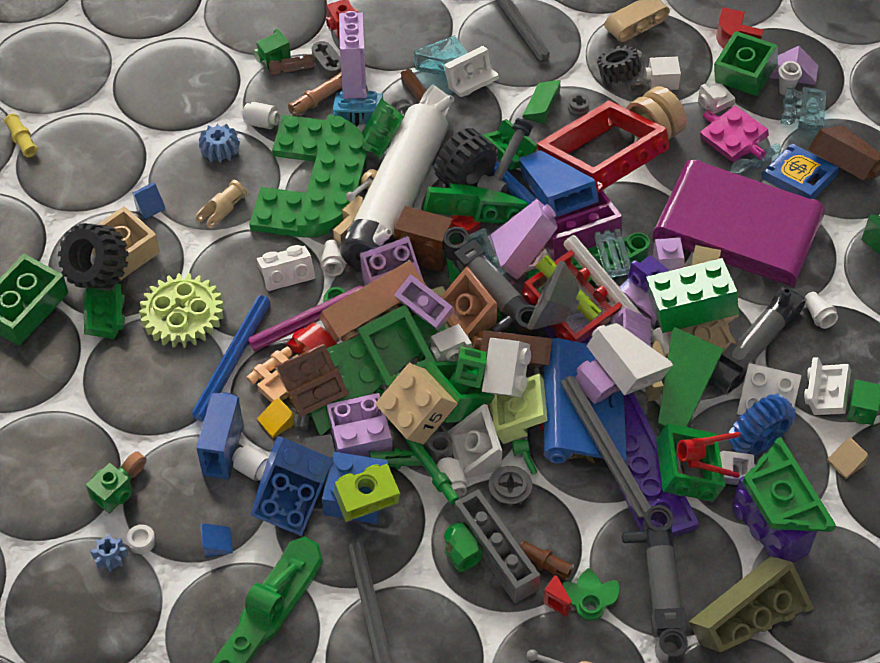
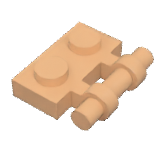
[246,347,298,403]

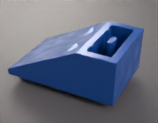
[250,436,333,536]

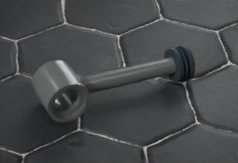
[477,118,534,194]

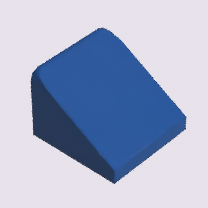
[133,182,165,219]
[201,524,233,557]

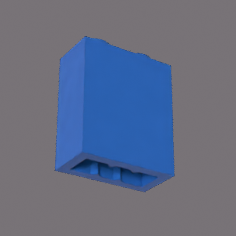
[196,392,244,480]

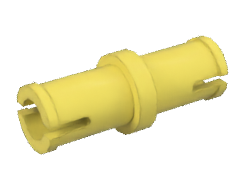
[4,113,38,157]

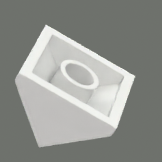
[448,404,502,478]

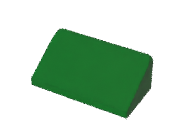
[522,80,561,124]

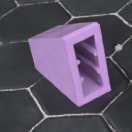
[491,199,558,280]

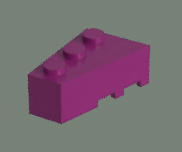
[544,190,622,261]

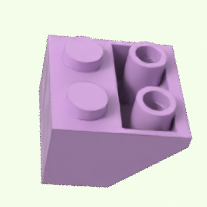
[360,237,423,286]
[327,393,392,457]

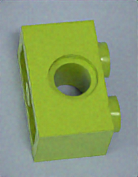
[334,464,400,522]

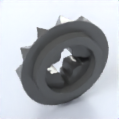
[488,466,532,507]

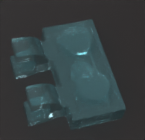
[780,87,827,132]

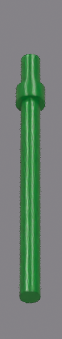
[374,388,460,506]

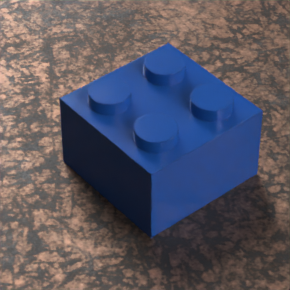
[322,452,388,524]

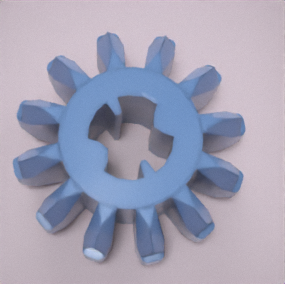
[198,123,240,164]

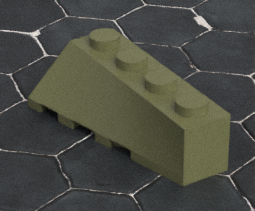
[689,556,814,652]

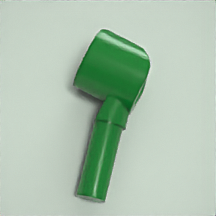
[512,439,537,475]

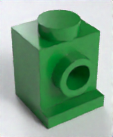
[253,28,291,69]
[453,346,486,388]

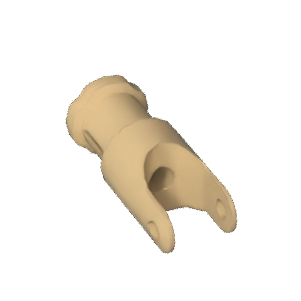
[196,180,248,228]

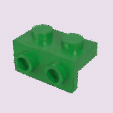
[482,119,537,170]
[83,284,125,339]

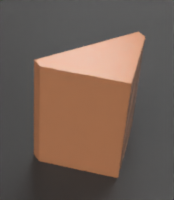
[441,267,497,339]

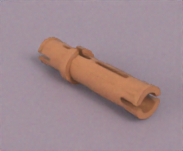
[288,72,342,116]

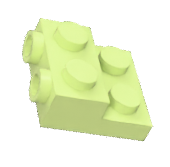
[489,374,548,444]

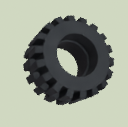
[434,128,498,187]
[58,223,129,289]

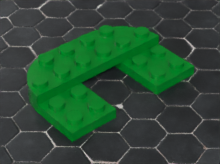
[249,114,367,238]

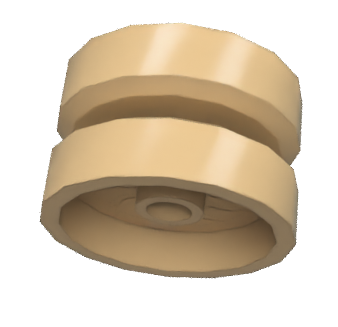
[627,86,687,140]

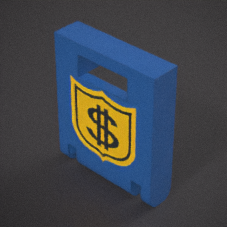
[761,144,839,199]

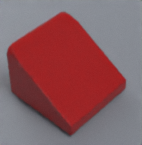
[543,575,571,617]

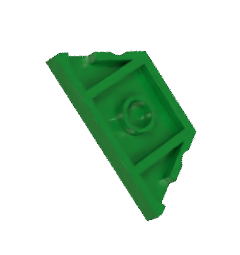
[743,437,836,532]

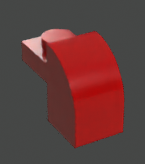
[716,7,764,49]
[286,322,337,354]

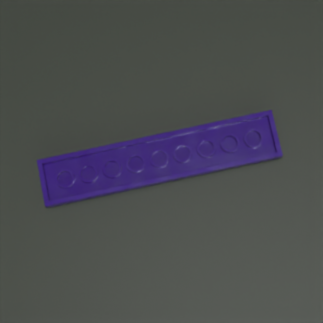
[543,313,699,537]

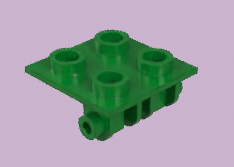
[362,98,405,158]

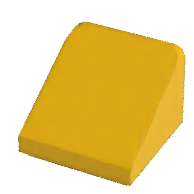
[257,398,294,438]

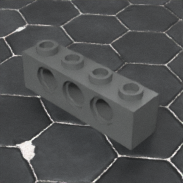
[455,489,540,604]

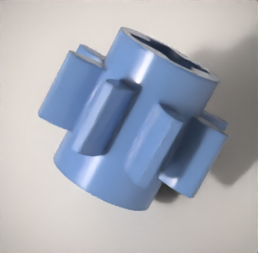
[91,534,128,572]

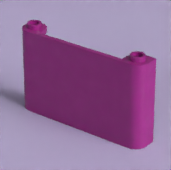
[653,160,825,288]

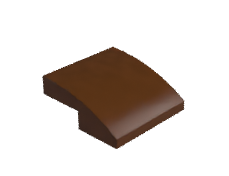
[275,344,349,417]

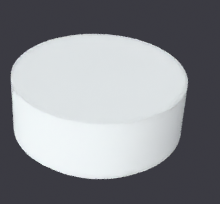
[126,525,156,554]

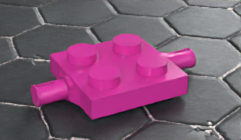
[700,106,769,163]

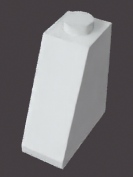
[587,323,673,395]

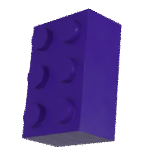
[732,476,817,563]

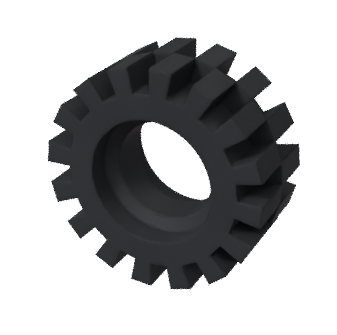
[597,46,642,84]

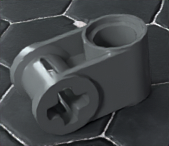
[422,423,453,465]

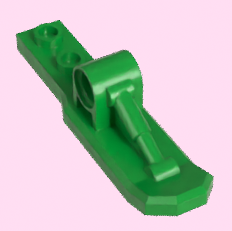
[212,536,323,663]

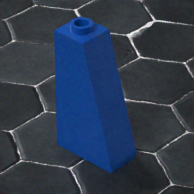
[518,150,599,218]

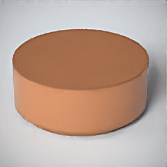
[121,451,146,478]

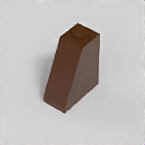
[808,125,880,180]
[471,330,552,370]

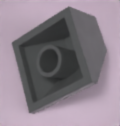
[527,260,580,330]

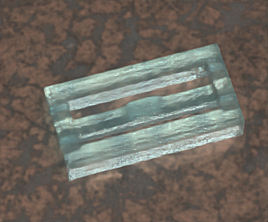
[594,229,631,277]

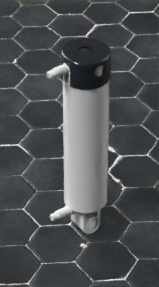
[340,85,454,271]

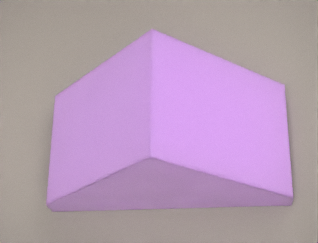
[769,46,818,85]

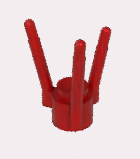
[677,432,741,478]

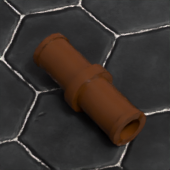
[519,540,574,581]

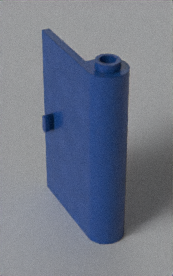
[543,338,626,463]

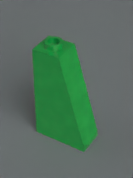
[657,327,723,431]

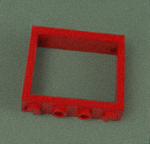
[537,100,670,193]

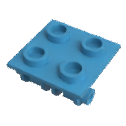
[333,90,383,124]

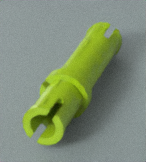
[535,255,601,322]

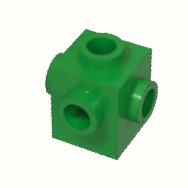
[86,463,133,514]

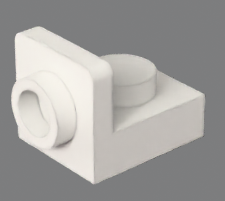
[698,84,735,114]

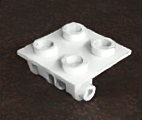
[737,363,801,415]

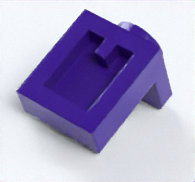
[628,255,669,292]

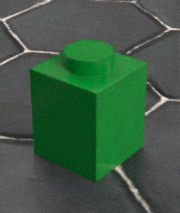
[846,379,880,425]

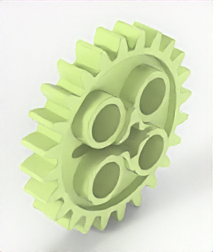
[139,273,224,348]

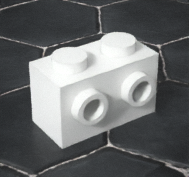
[482,338,531,398]

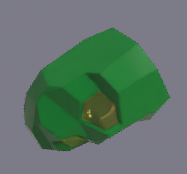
[444,522,482,572]

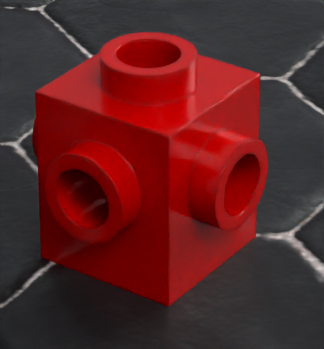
[326,0,359,39]

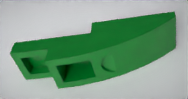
[423,183,527,224]

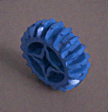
[729,393,796,457]

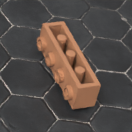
[319,260,426,343]

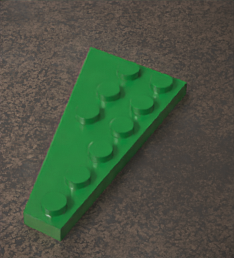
[310,315,446,436]

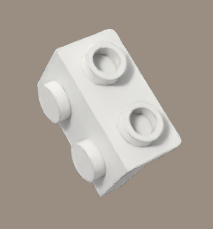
[444,46,499,97]
[257,245,315,291]
[804,357,851,415]

